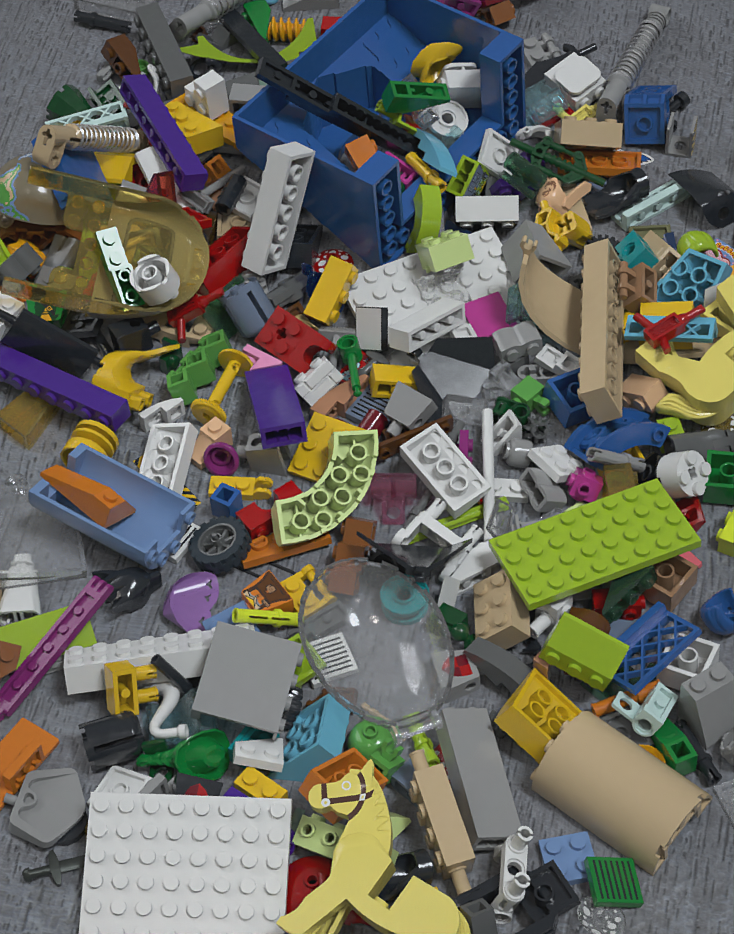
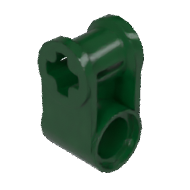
[493,396,531,432]

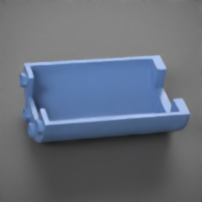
[28,443,196,569]

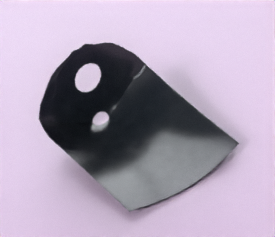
[668,169,734,228]

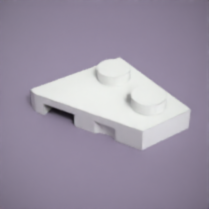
[233,738,284,772]

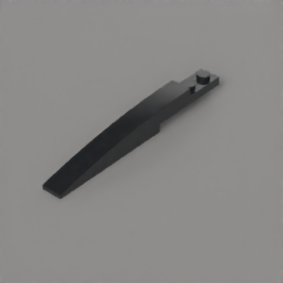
[254,56,431,167]

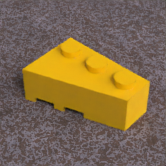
[165,101,224,155]

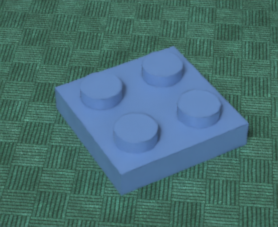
[538,831,595,885]

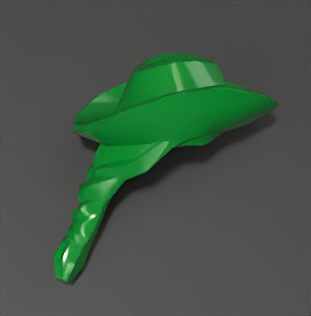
[136,729,230,780]

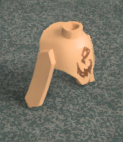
[535,176,592,215]

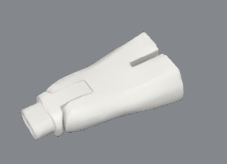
[0,555,42,626]

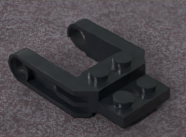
[453,860,580,934]

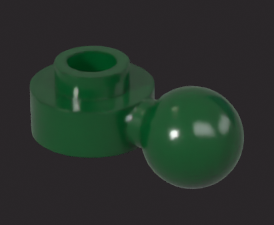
[450,623,475,650]

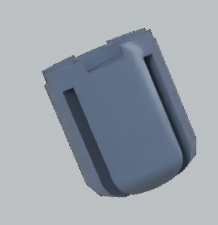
[218,276,275,338]

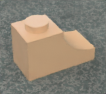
[191,416,233,470]

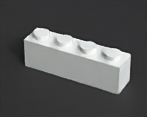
[388,297,466,353]

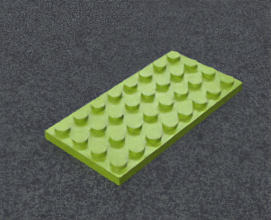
[488,478,701,611]

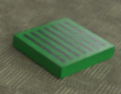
[584,856,644,908]

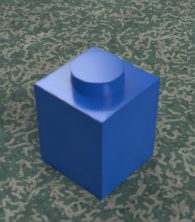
[210,482,243,518]

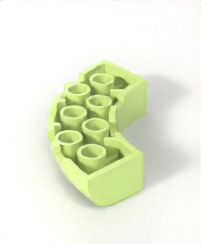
[271,429,379,547]

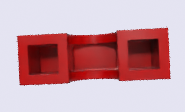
[235,480,303,540]

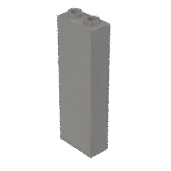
[434,707,521,851]

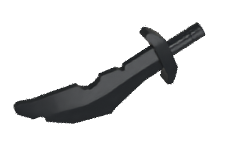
[525,43,597,101]

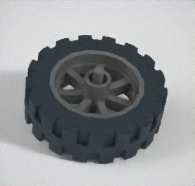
[188,516,252,574]

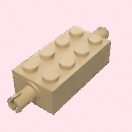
[409,749,476,897]

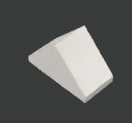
[481,409,522,456]

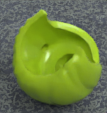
[677,230,719,257]

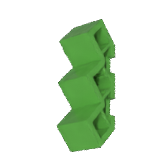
[166,329,233,405]

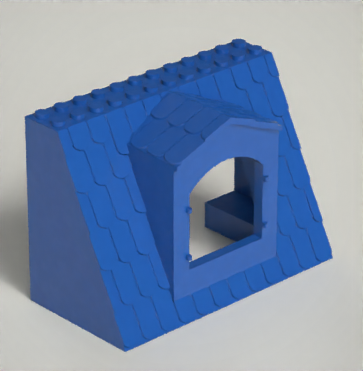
[232,0,526,269]

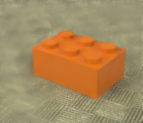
[298,747,389,825]

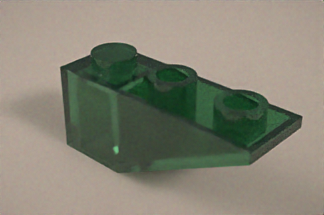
[602,565,657,625]

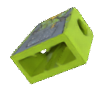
[446,155,489,196]

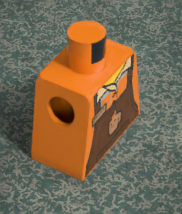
[241,570,294,626]

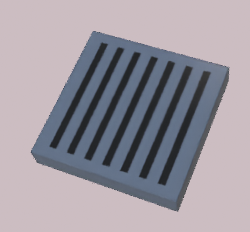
[345,385,392,436]

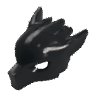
[92,567,163,613]

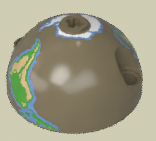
[0,153,88,225]

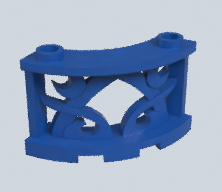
[563,407,671,471]

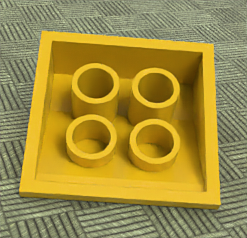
[494,667,582,764]

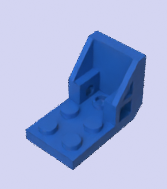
[624,85,677,144]

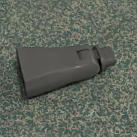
[30,234,89,297]
[663,429,734,462]

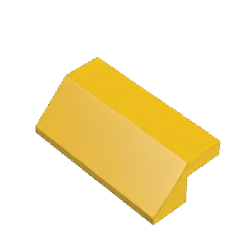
[93,151,138,184]

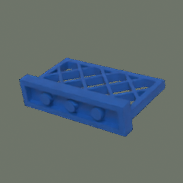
[611,601,702,695]

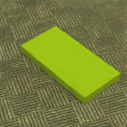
[0,606,97,670]

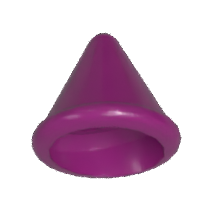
[203,442,239,476]

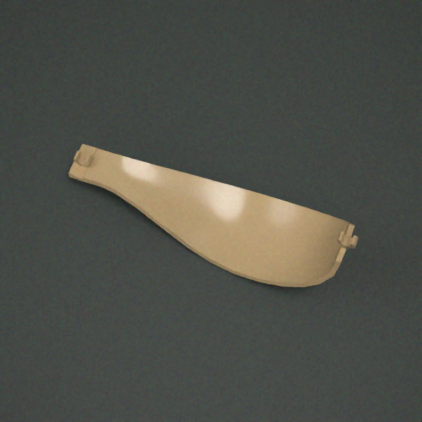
[518,235,721,364]

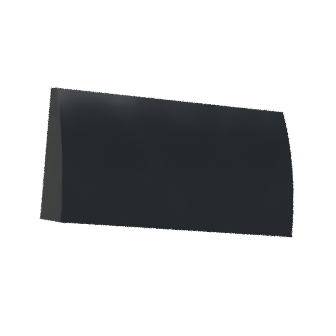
[0,308,99,378]

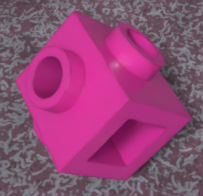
[566,467,603,503]

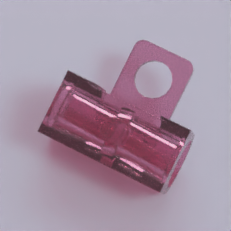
[371,473,417,524]

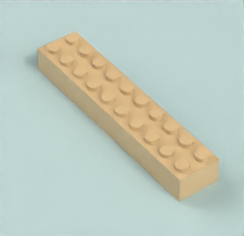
[577,238,624,424]

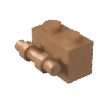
[617,261,657,314]

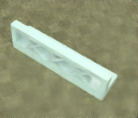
[45,100,130,132]
[611,179,691,232]

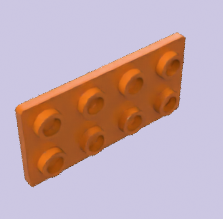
[0,718,60,811]

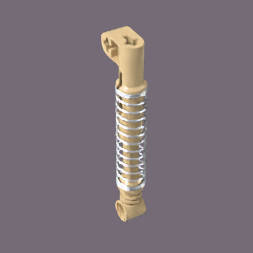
[32,123,151,169]

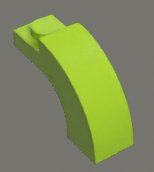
[405,184,442,253]

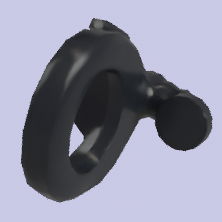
[190,57,222,80]

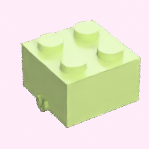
[415,229,475,273]

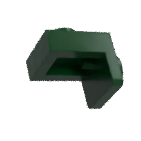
[159,337,183,375]

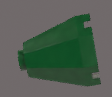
[46,84,96,120]

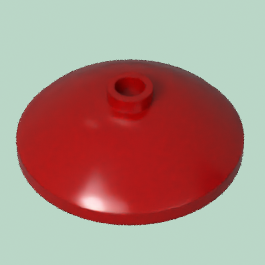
[286,856,332,915]

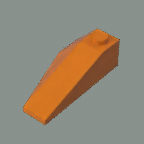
[40,464,136,528]

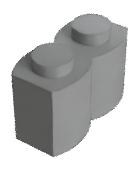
[492,321,543,362]
[519,467,567,513]

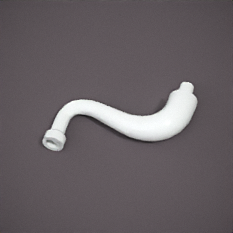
[137,681,189,739]

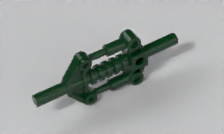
[509,136,606,187]

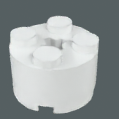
[129,254,180,306]
[656,450,711,498]

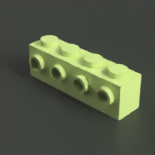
[292,813,399,865]

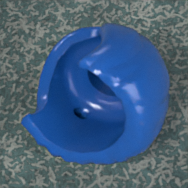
[700,588,734,635]

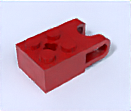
[254,305,337,374]

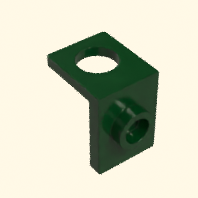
[141,739,174,783]

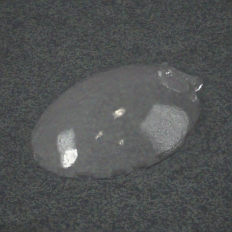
[298,557,455,745]

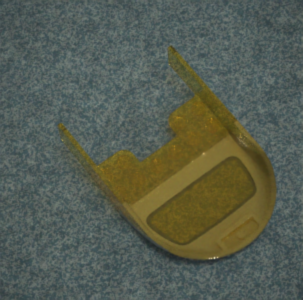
[1,165,209,319]

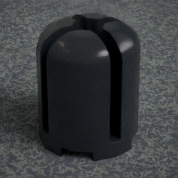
[78,711,145,771]

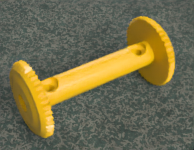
[190,349,253,425]

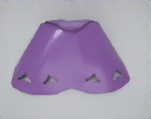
[163,572,219,633]

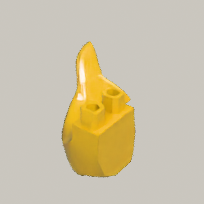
[92,344,180,412]

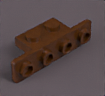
[376,414,454,462]

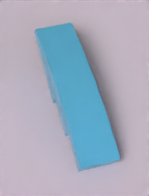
[414,128,458,177]

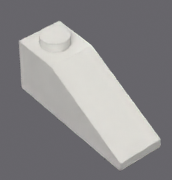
[451,541,503,596]

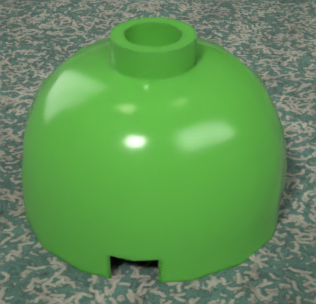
[347,719,396,760]

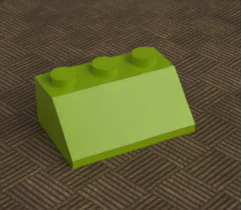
[538,611,630,692]

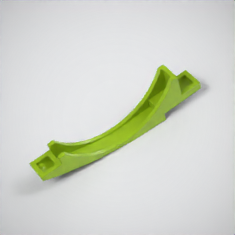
[180,18,317,64]

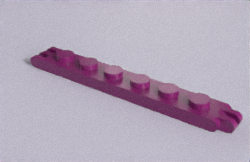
[0,575,114,722]

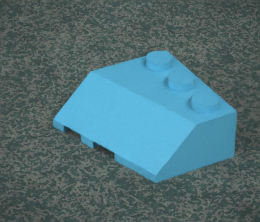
[657,248,733,317]
[268,692,351,782]

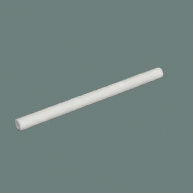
[482,408,495,542]

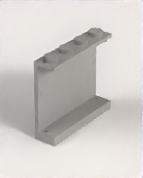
[190,621,304,741]

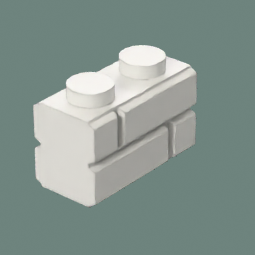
[294,356,344,407]

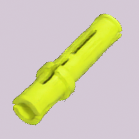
[232,608,302,628]

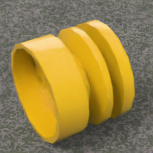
[60,420,119,467]

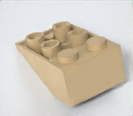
[643,230,681,282]

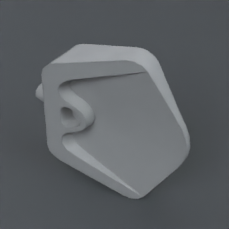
[3,768,86,848]

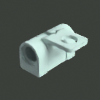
[611,682,678,737]

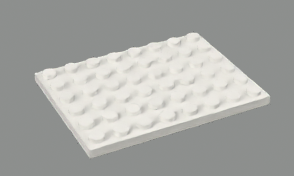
[346,226,540,367]
[79,792,293,934]

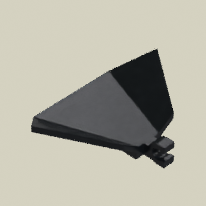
[406,336,495,422]
[356,531,473,583]

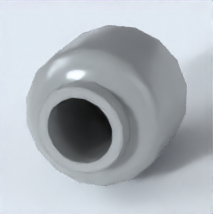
[502,438,534,469]

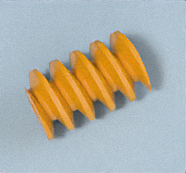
[268,16,306,42]

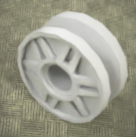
[424,100,469,145]

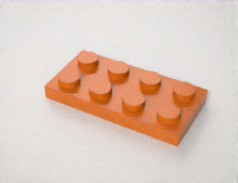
[558,149,642,178]

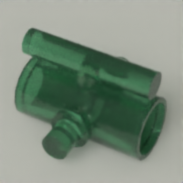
[499,151,547,200]

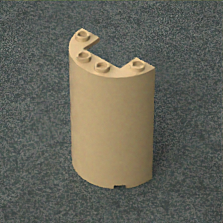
[530,711,713,876]

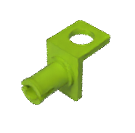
[375,99,417,135]

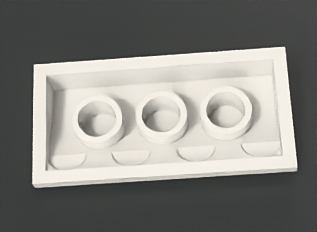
[139,422,198,495]
[400,423,491,519]

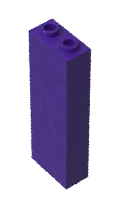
[245,364,308,449]

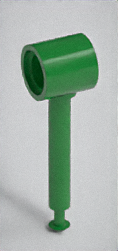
[337,334,363,397]

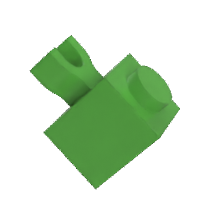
[511,375,550,417]
[368,737,405,785]

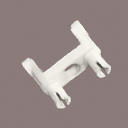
[391,498,484,582]
[491,826,533,924]

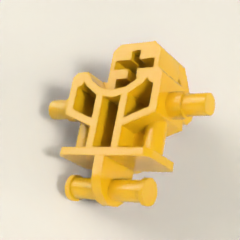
[534,200,593,253]

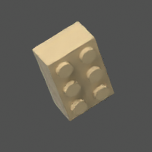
[554,116,623,151]
[473,570,531,650]

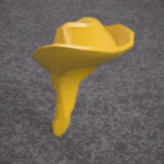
[410,42,463,114]

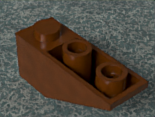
[101,33,141,79]

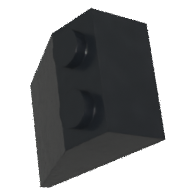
[282,224,323,271]

